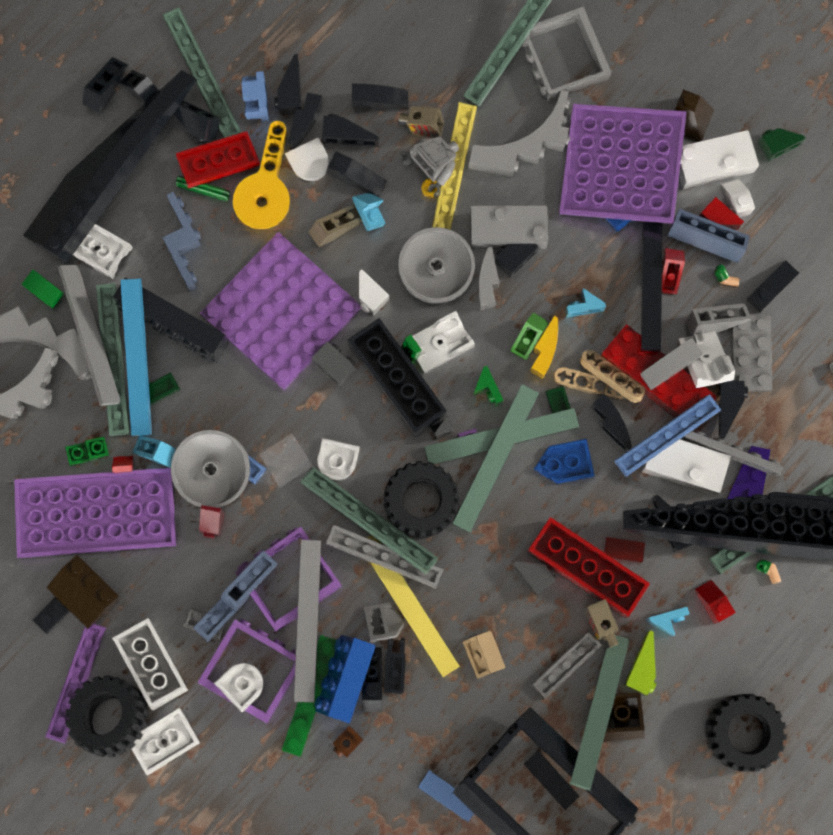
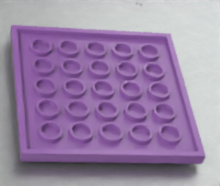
[559,104,686,224]
[200,232,361,390]

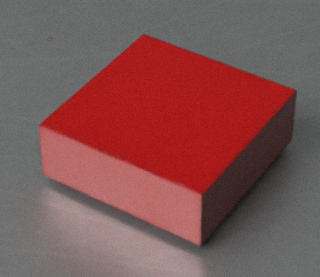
[112,455,134,473]

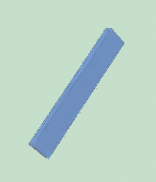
[614,394,721,477]

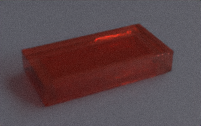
[604,537,645,563]

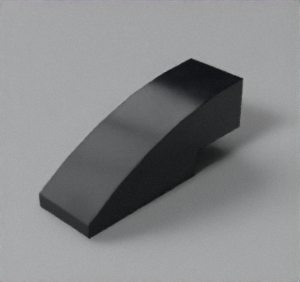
[352,83,408,110]
[288,92,323,150]
[591,393,632,452]

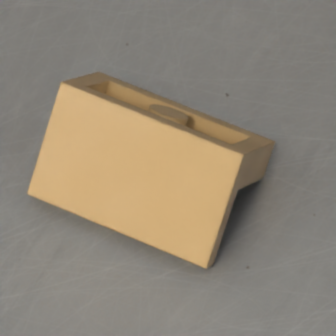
[463,630,506,679]

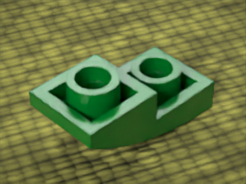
[21,269,64,308]
[65,437,109,467]

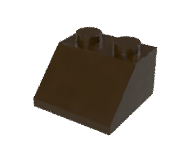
[604,692,645,741]

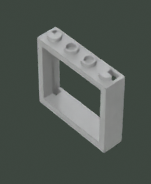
[521,7,611,101]

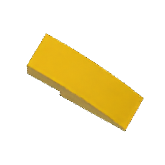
[530,316,558,379]

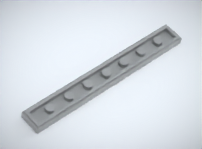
[58,265,120,406]
[294,540,321,702]

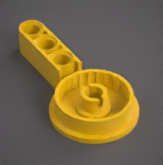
[233,121,290,230]

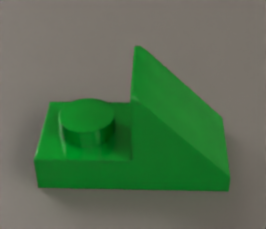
[473,366,503,407]

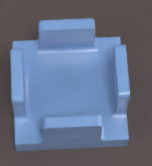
[242,71,269,122]

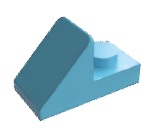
[352,193,386,231]
[565,288,606,318]
[646,607,689,636]

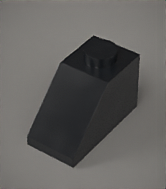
[119,70,159,104]
[495,244,539,278]

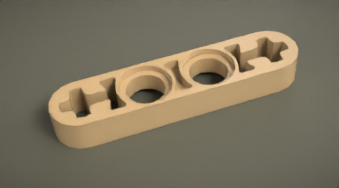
[580,350,645,403]
[554,367,628,400]

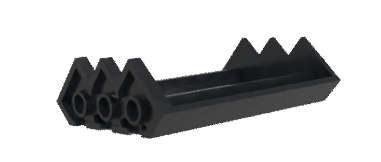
[452,707,639,835]

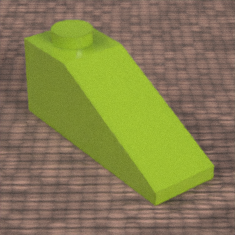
[623,630,657,696]

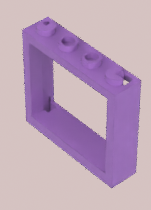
[235,527,342,632]
[197,619,296,724]

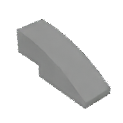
[478,247,499,310]
[640,338,703,390]

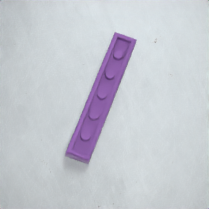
[45,624,106,743]

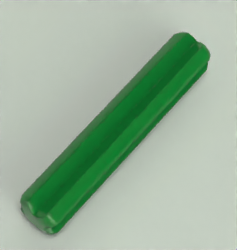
[175,176,230,201]

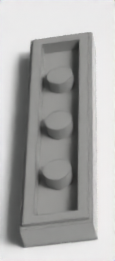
[531,630,602,700]

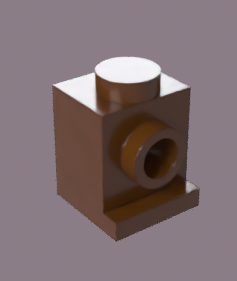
[332,726,364,758]

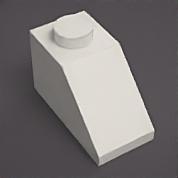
[720,179,755,217]
[359,269,389,316]

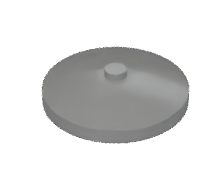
[398,227,475,304]
[171,430,250,508]

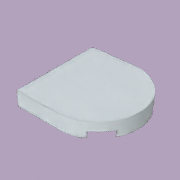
[285,138,329,181]
[317,438,360,481]
[214,663,263,713]

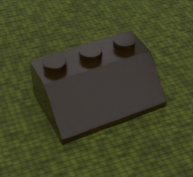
[46,555,119,629]

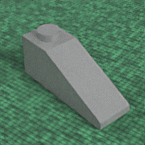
[686,303,751,336]

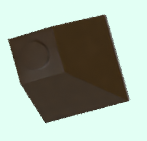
[674,89,714,142]

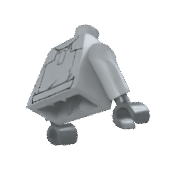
[400,137,459,197]

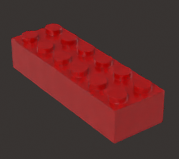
[601,324,717,418]
[527,517,650,618]

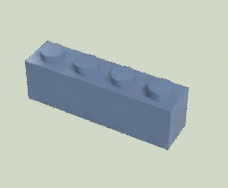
[667,209,750,263]

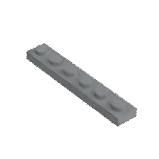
[680,430,783,477]
[326,525,444,589]

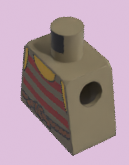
[399,106,444,138]
[584,599,619,649]

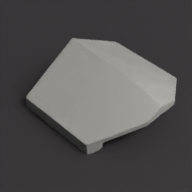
[363,602,404,642]

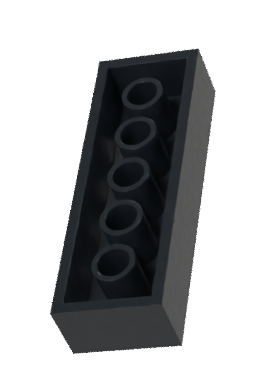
[113,277,229,363]
[348,318,447,437]

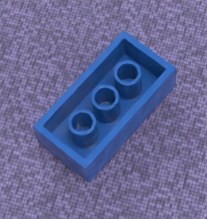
[315,635,376,724]

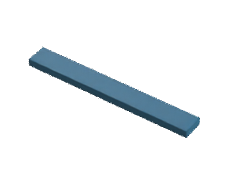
[120,278,152,436]

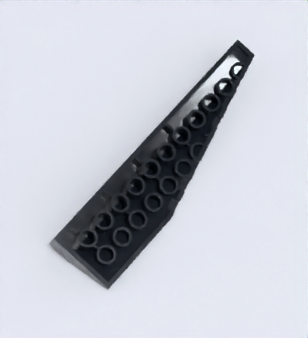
[23,70,197,264]
[623,492,833,561]

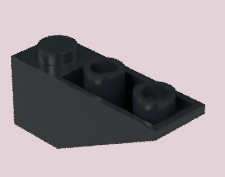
[362,647,382,712]

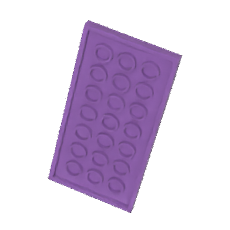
[14,468,177,558]

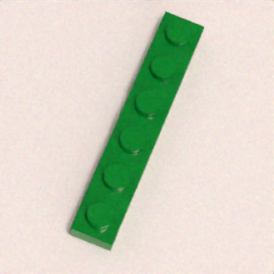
[281,635,336,757]

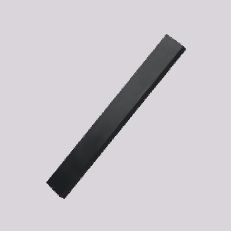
[641,221,663,352]

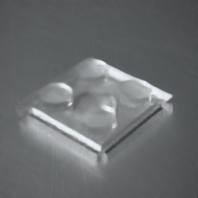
[259,434,313,488]

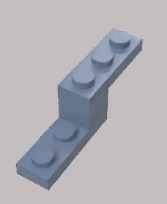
[162,192,201,292]
[193,551,277,642]

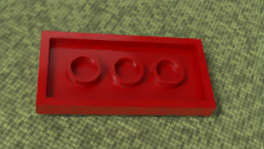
[175,131,260,188]

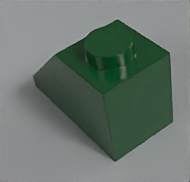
[758,128,806,161]

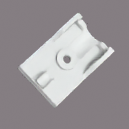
[73,224,133,280]
[412,311,475,374]
[678,331,735,388]
[132,708,200,775]

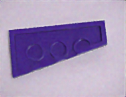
[726,446,771,500]

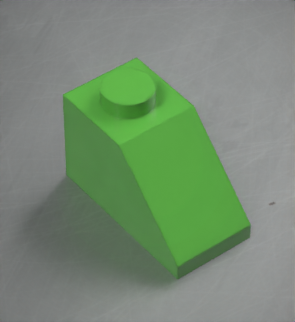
[510,313,549,360]

